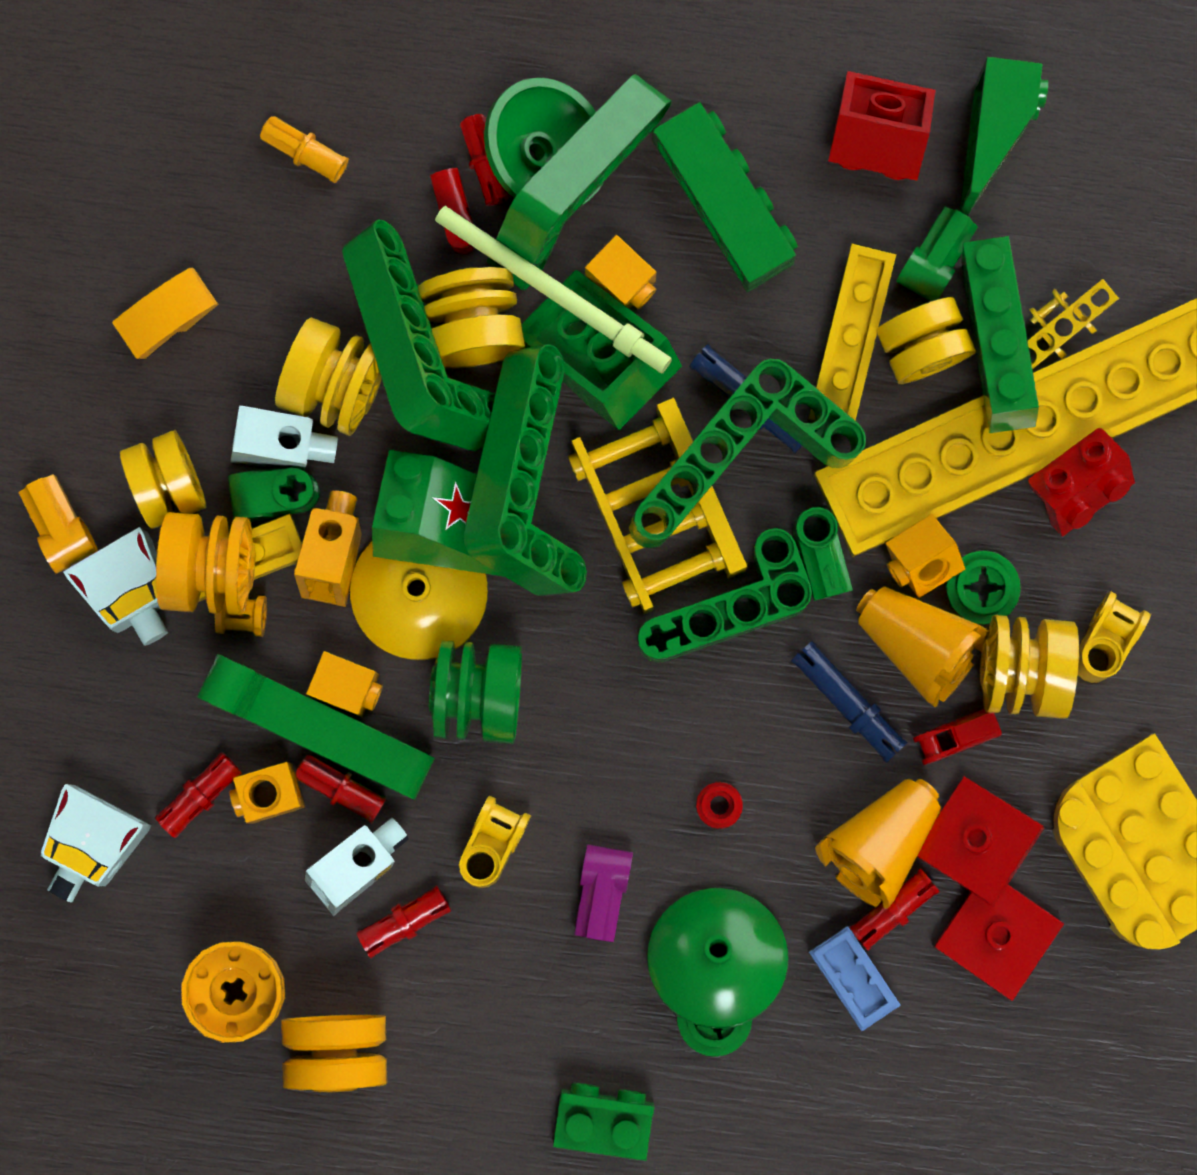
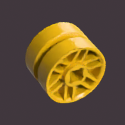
[876,297,976,384]
[120,430,206,529]

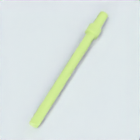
[435,206,672,374]

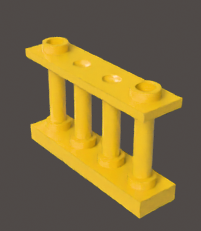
[567,398,747,614]

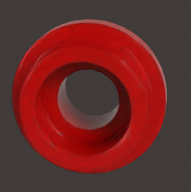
[696,782,743,829]

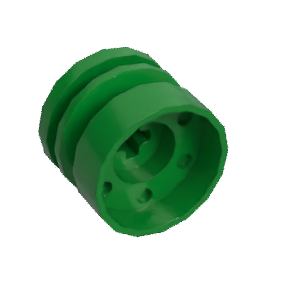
[429,640,522,744]

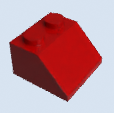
[828,71,936,181]

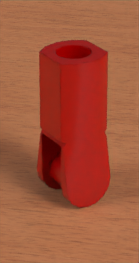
[430,168,475,254]
[913,709,1002,765]

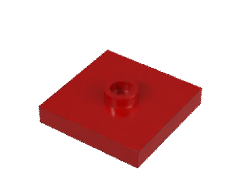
[917,776,1045,906]
[933,885,1064,1001]

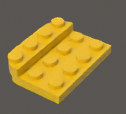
[1053,733,1197,949]

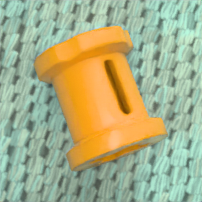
[215,595,267,637]

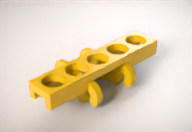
[1028,279,1120,369]

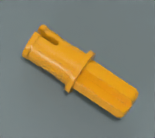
[260,116,349,183]

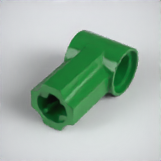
[896,207,978,302]
[793,507,853,601]

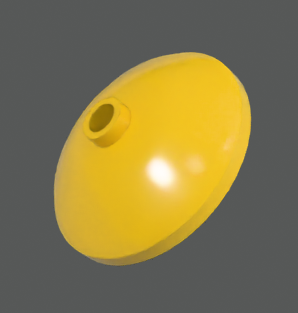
[350,542,488,660]

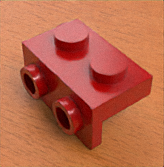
[1028,428,1135,537]

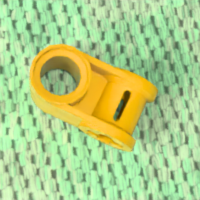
[1078,591,1151,683]
[459,795,531,888]

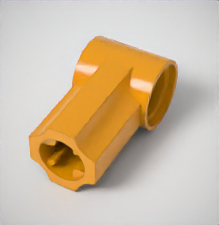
[18,475,98,574]

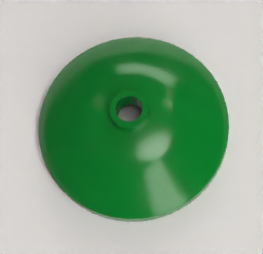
[484,78,603,206]
[648,888,788,1028]

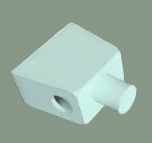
[230,405,338,471]

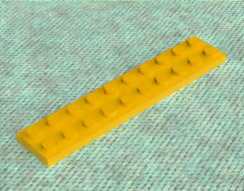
[814,298,1197,558]

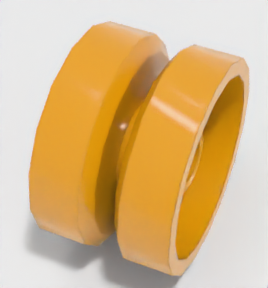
[281,1015,387,1092]

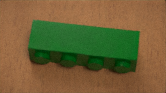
[653,102,798,293]
[961,236,1039,433]

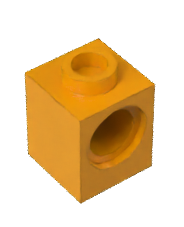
[585,235,657,309]
[886,514,965,598]
[306,651,383,717]
[229,762,305,824]

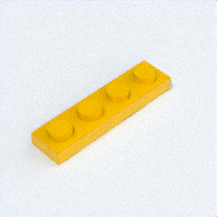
[807,244,896,423]

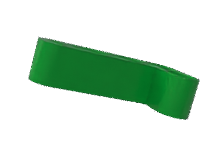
[638,528,812,663]

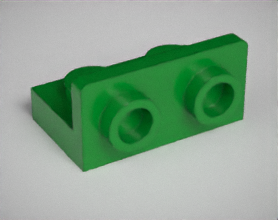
[553,1083,655,1161]

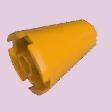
[856,586,990,707]
[815,779,941,909]

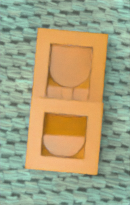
[112,268,219,359]

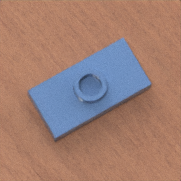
[809,926,900,1031]

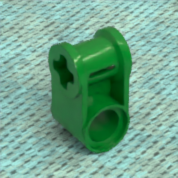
[228,468,320,522]

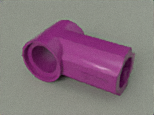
[575,844,633,942]

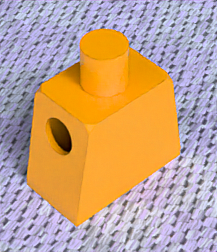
[294,491,361,607]

